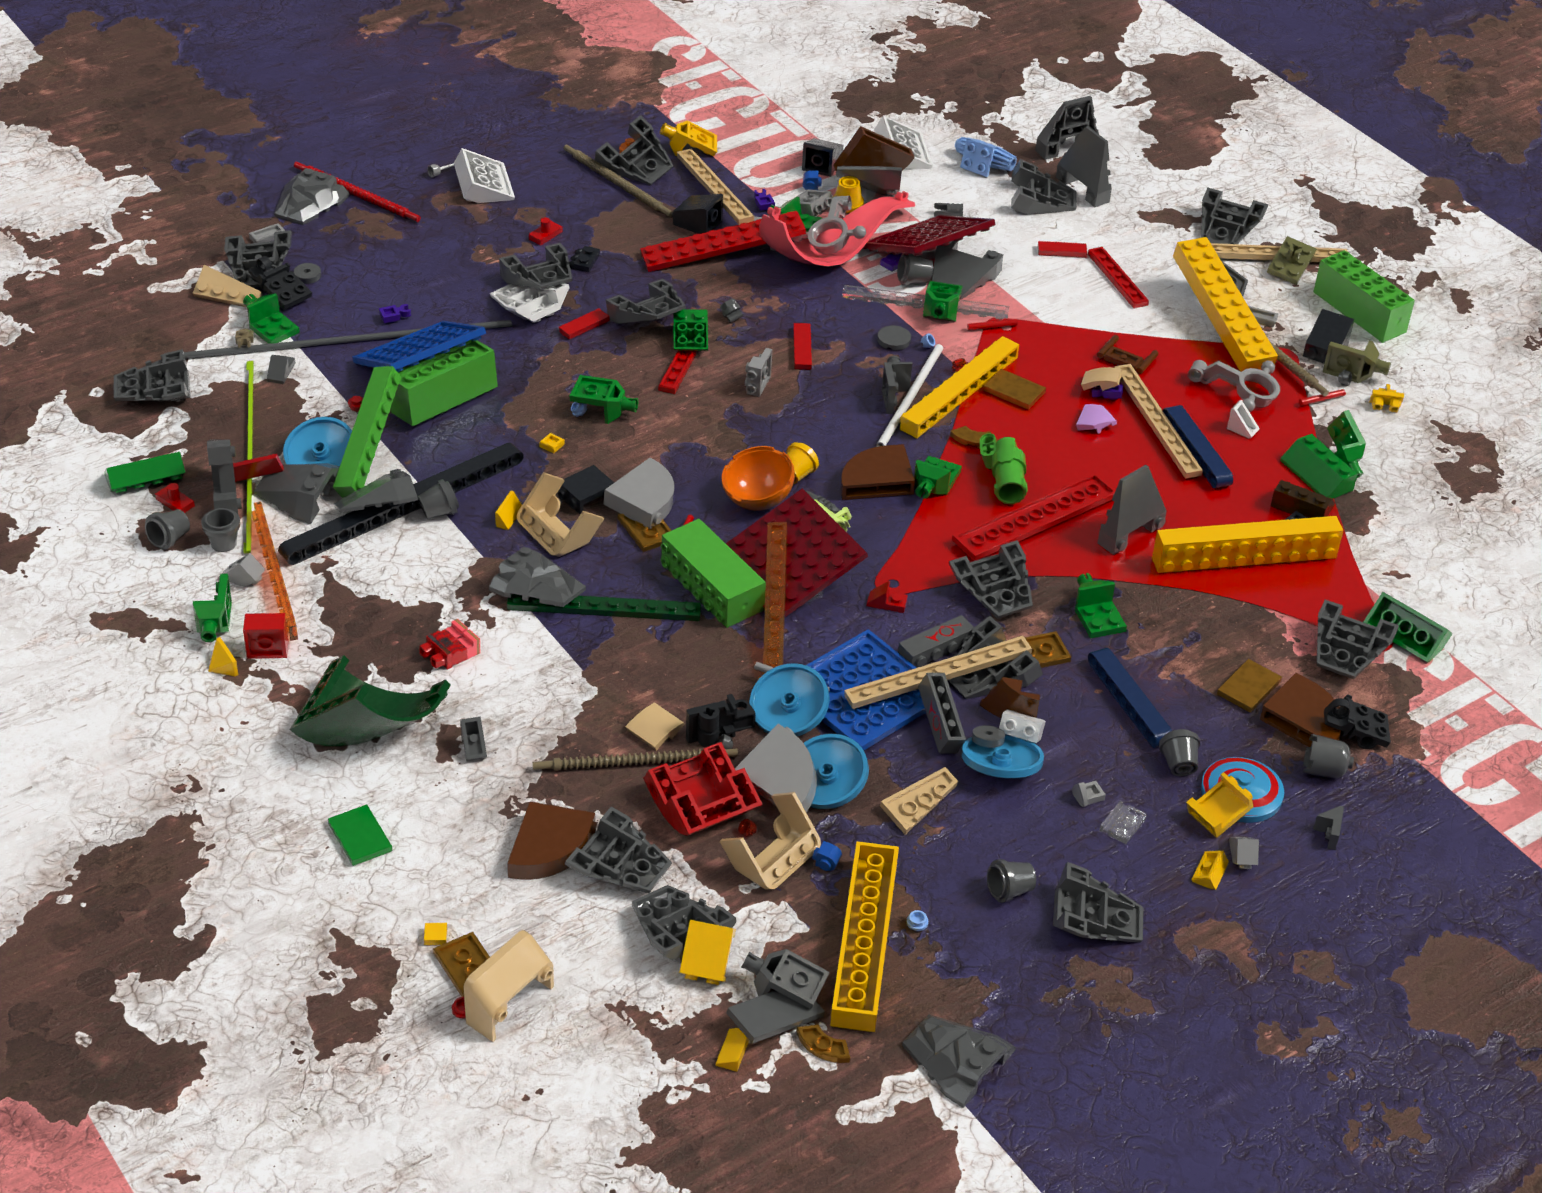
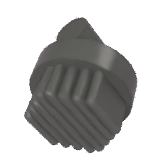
[720,299,743,323]

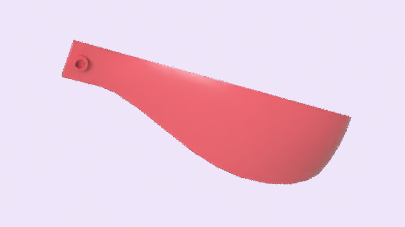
[759,191,915,266]

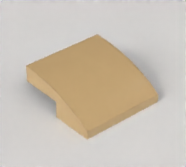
[1081,367,1122,391]
[625,703,685,751]

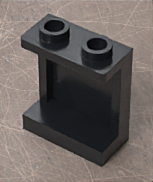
[557,465,615,514]

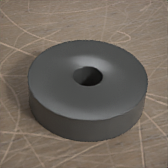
[294,263,321,284]
[972,726,1005,748]

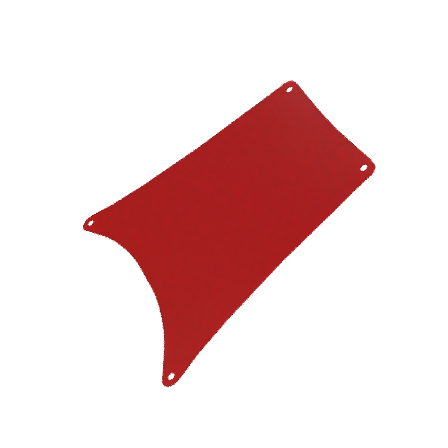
[875,318,1394,652]

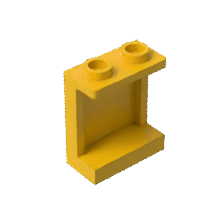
[1186,772,1253,838]
[679,920,736,985]

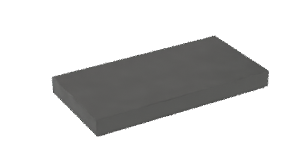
[726,990,825,1044]

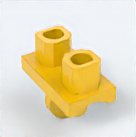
[1369,384,1404,412]

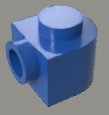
[802,171,822,190]
[812,841,842,871]

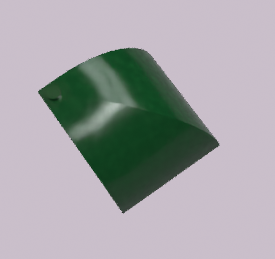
[289,655,451,747]

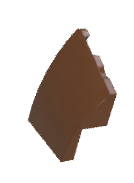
[980,677,1040,718]

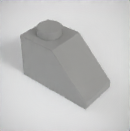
[219,553,266,587]
[1229,837,1259,869]

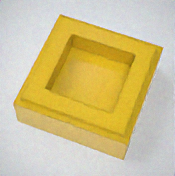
[539,433,565,453]
[424,923,447,945]

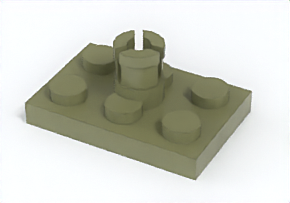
[1267,236,1317,285]

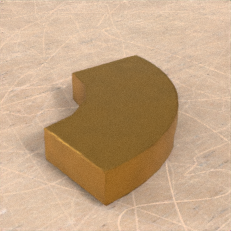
[950,426,998,448]
[796,1024,850,1063]

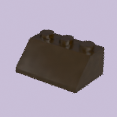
[1271,480,1335,518]

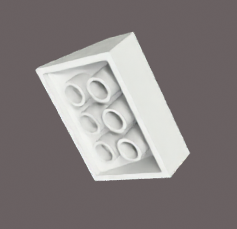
[874,115,933,169]
[454,148,515,203]

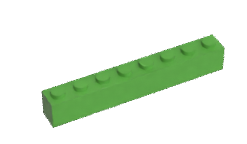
[333,366,401,498]

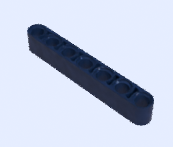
[1163,405,1233,489]
[1088,648,1172,748]

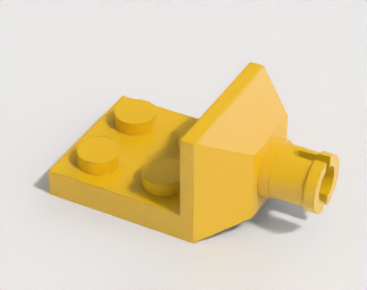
[660,120,717,156]

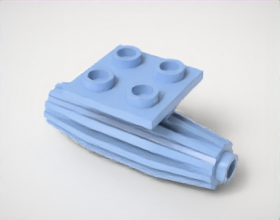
[955,137,1017,177]

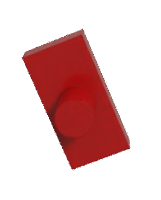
[529,217,563,246]
[155,483,195,513]

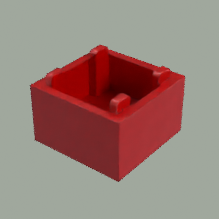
[243,613,289,659]

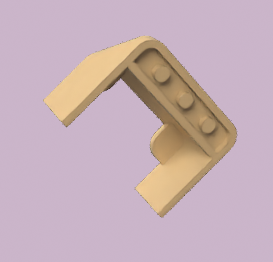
[517,472,604,557]
[720,792,821,889]
[464,930,554,1042]

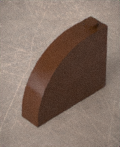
[833,126,915,171]
[841,444,915,500]
[1260,673,1341,747]
[507,802,599,880]

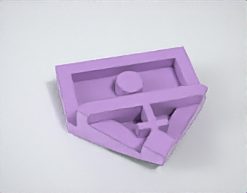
[1076,404,1117,434]

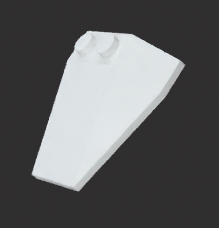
[490,283,569,323]

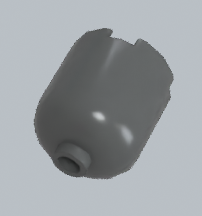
[1303,734,1354,778]

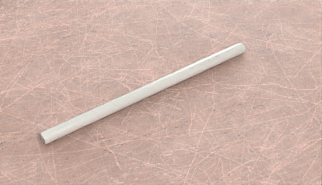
[877,344,943,447]

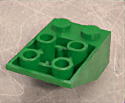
[673,309,708,351]

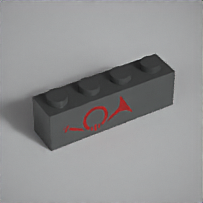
[898,615,975,668]
[918,673,966,754]

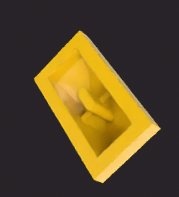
[208,637,238,677]

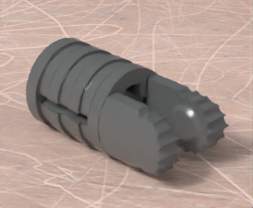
[934,203,963,217]

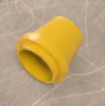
[832,176,864,213]
[786,442,819,484]

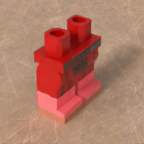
[419,618,480,670]

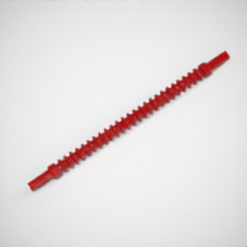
[294,161,421,222]

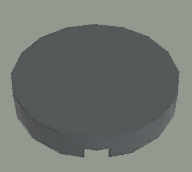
[877,325,911,351]

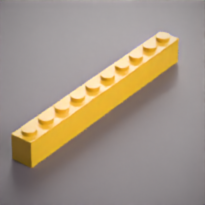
[900,336,1019,438]

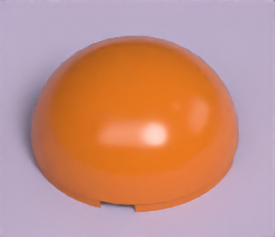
[722,446,795,511]

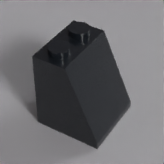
[802,138,844,177]
[672,194,723,234]
[1303,309,1354,363]

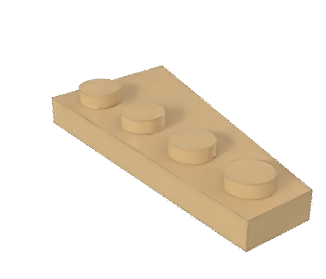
[193,265,263,307]
[880,767,958,835]

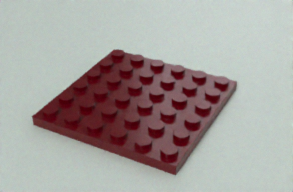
[862,215,996,256]
[726,488,868,623]

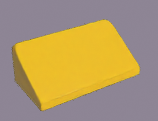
[495,491,522,530]
[1191,851,1229,890]
[715,1028,749,1072]

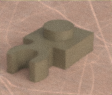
[235,329,254,348]

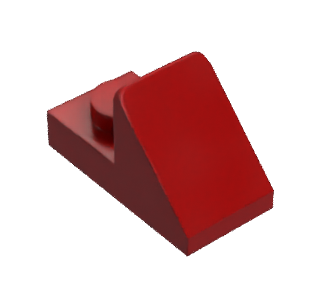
[866,581,908,613]

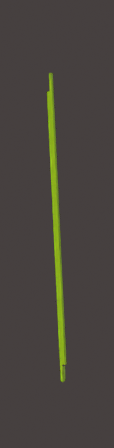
[244,361,254,553]

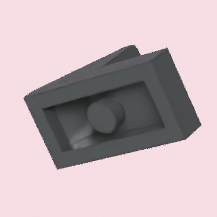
[267,355,296,384]
[460,716,487,761]
[1313,806,1344,850]

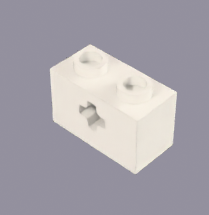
[999,709,1046,743]

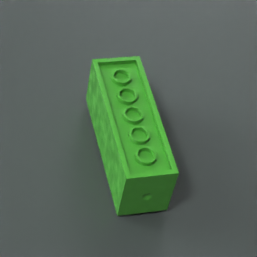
[1313,250,1415,343]
[391,340,498,426]
[660,519,766,628]

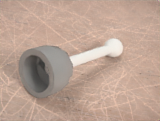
[427,163,454,178]

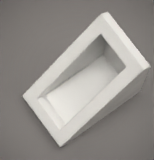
[1227,400,1260,438]

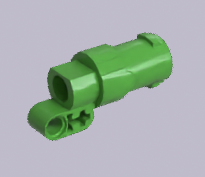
[980,433,1028,504]

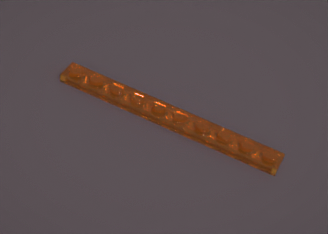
[251,502,298,641]
[763,522,787,675]

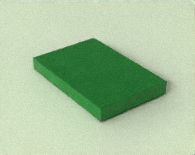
[328,804,393,866]

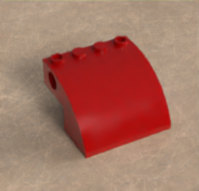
[643,742,763,836]

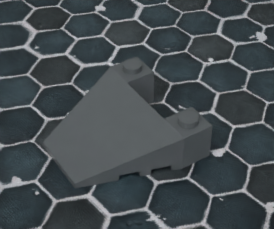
[1035,96,1099,160]
[594,115,673,185]
[1056,126,1112,207]
[1011,159,1077,214]
[932,240,1004,299]
[499,243,572,289]
[606,279,686,323]
[207,439,242,514]
[1097,465,1167,555]
[947,616,1043,699]

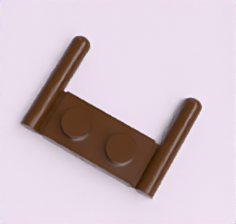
[1097,335,1158,374]

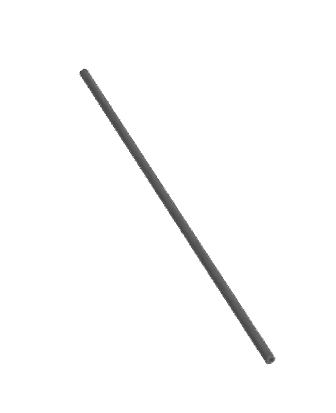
[184,320,512,359]

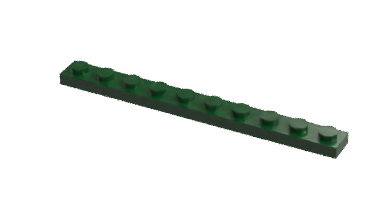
[507,594,701,621]

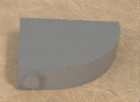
[604,458,674,529]
[735,724,817,812]

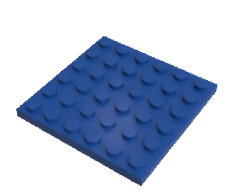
[352,321,486,372]
[806,629,926,750]

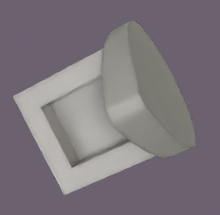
[1072,781,1106,807]

